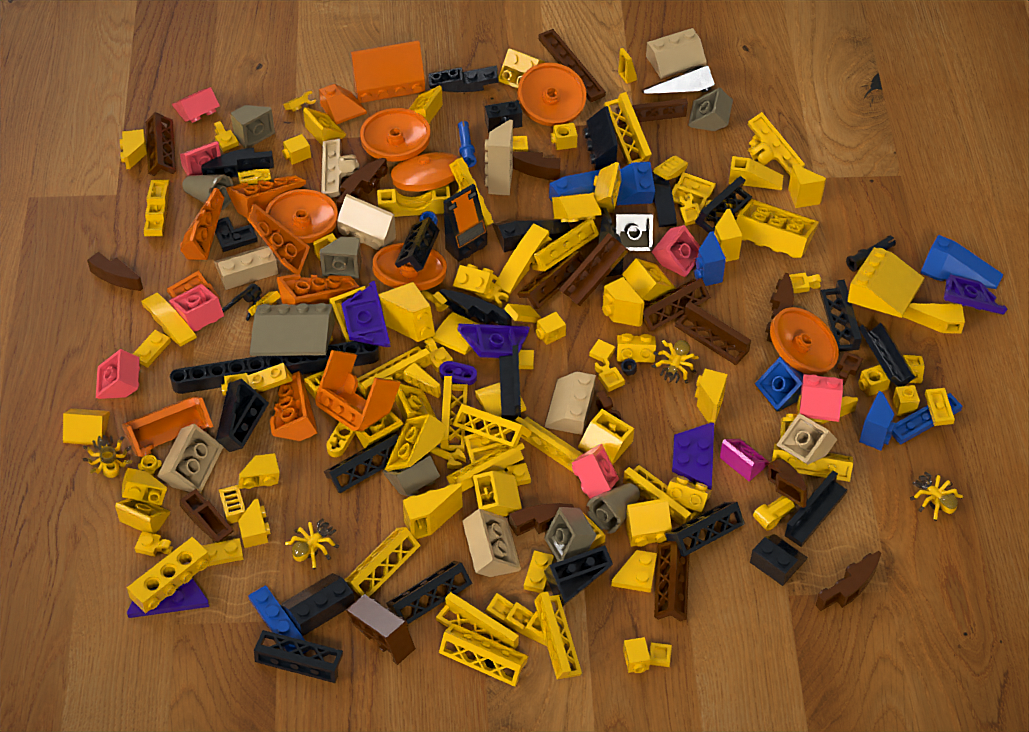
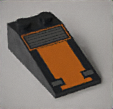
[444,184,487,262]

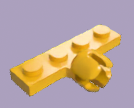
[747,112,805,176]
[449,157,494,227]

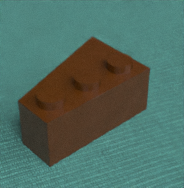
[346,594,416,665]

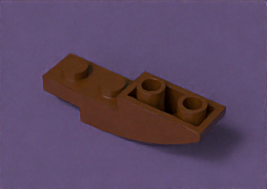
[337,158,388,213]
[765,273,794,343]
[816,551,881,611]

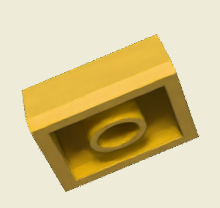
[409,86,443,123]
[303,107,346,146]
[788,164,826,208]
[395,384,437,422]
[63,409,110,445]
[354,411,403,448]
[115,499,170,534]

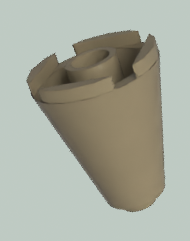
[182,174,233,210]
[587,483,640,533]

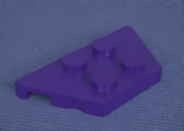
[943,274,1008,315]
[341,281,391,347]
[457,323,530,358]
[672,422,714,490]
[127,575,209,618]

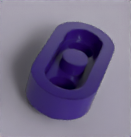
[439,361,477,385]

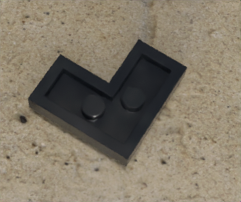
[215,217,258,252]

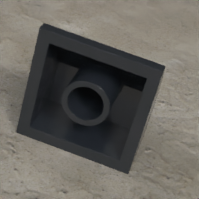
[750,534,808,586]

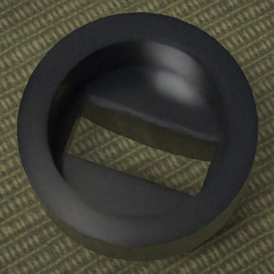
[621,359,637,376]

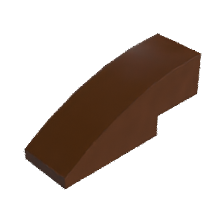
[513,151,561,180]
[87,252,143,291]
[768,458,807,508]
[180,489,234,543]
[509,503,574,536]

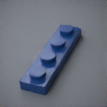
[891,393,963,445]
[248,585,310,654]

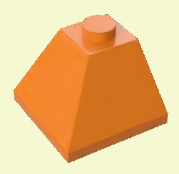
[319,84,367,125]

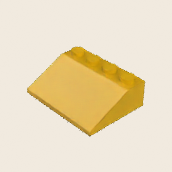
[736,199,819,258]
[847,247,924,318]

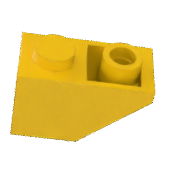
[120,129,147,169]
[238,453,280,489]
[122,468,167,505]
[238,499,271,548]

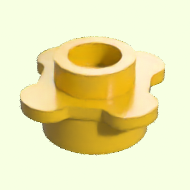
[138,455,162,475]

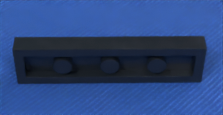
[695,176,752,233]
[395,217,440,272]
[820,279,862,352]
[859,323,916,387]
[499,345,521,420]
[324,434,398,493]
[785,471,847,547]
[665,502,745,556]
[386,561,473,624]
[254,630,343,683]

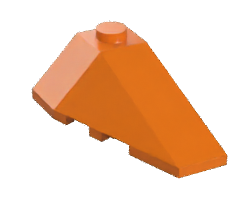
[226,175,306,218]
[180,188,224,260]
[247,204,310,274]
[277,274,360,305]
[270,371,318,441]

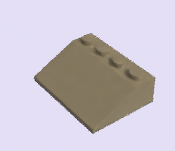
[250,303,335,356]

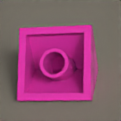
[720,439,770,482]

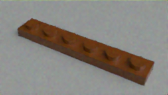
[538,29,606,102]

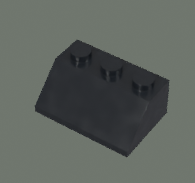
[583,106,618,170]
[280,573,355,636]

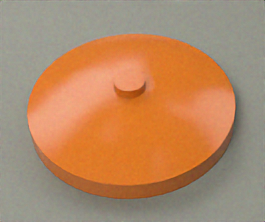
[517,63,586,126]
[360,108,431,162]
[391,152,459,191]
[265,189,338,244]
[372,243,447,291]
[770,307,839,376]

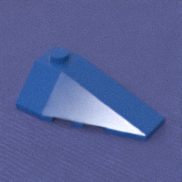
[549,169,601,201]
[921,235,1004,289]

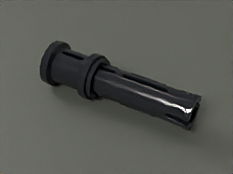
[846,235,896,272]

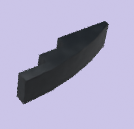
[439,289,512,326]

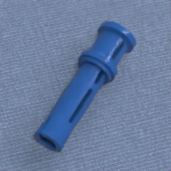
[458,121,477,168]

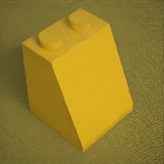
[378,282,435,342]

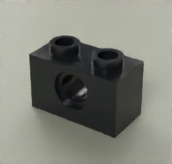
[485,100,522,133]

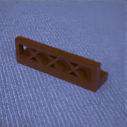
[615,98,688,125]
[145,112,176,176]
[559,233,629,306]
[517,251,584,309]
[643,278,711,332]
[675,302,751,365]
[654,541,690,621]

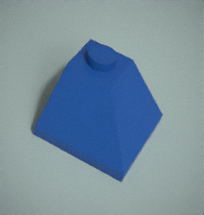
[755,357,804,411]

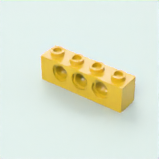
[127,537,210,614]

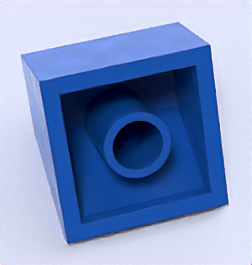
[617,162,655,205]
[694,231,726,286]
[859,391,895,451]

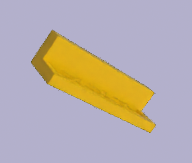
[604,92,652,165]
[531,218,600,271]
[357,346,431,399]
[440,376,468,452]
[452,404,532,449]
[515,416,583,473]
[446,442,525,492]
[772,444,853,482]
[623,465,700,525]
[344,527,421,597]
[436,592,519,650]
[534,592,582,680]
[439,623,529,687]

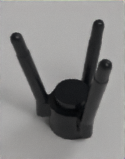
[222,283,262,321]

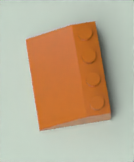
[351,40,425,103]

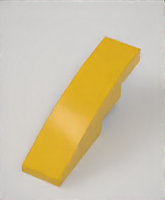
[144,180,169,236]
[495,223,549,295]
[141,293,197,347]
[484,593,565,646]

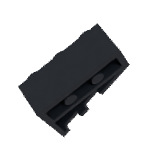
[216,379,269,452]
[544,545,613,607]

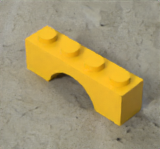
[377,185,450,217]

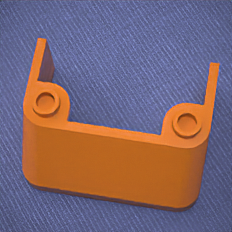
[315,350,401,432]
[122,396,214,457]

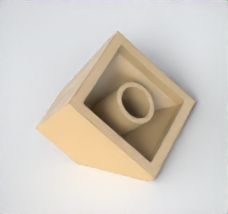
[777,413,837,465]

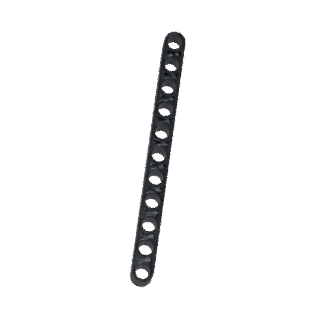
[170,341,380,394]

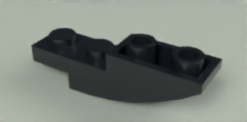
[429,65,499,92]
[201,147,274,178]

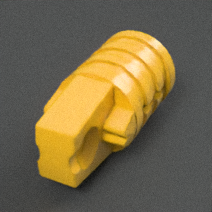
[238,169,271,185]

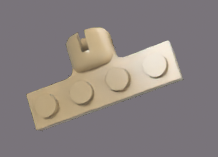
[321,139,359,198]

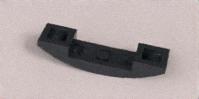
[652,171,677,227]

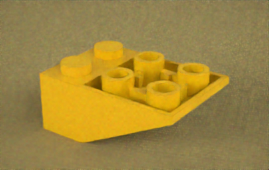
[403,483,463,540]

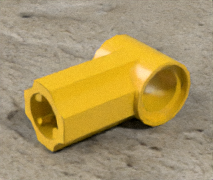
[753,496,795,531]

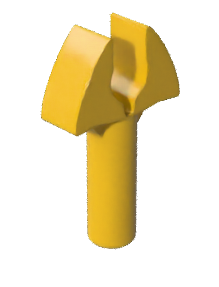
[421,290,449,312]
[430,447,466,469]

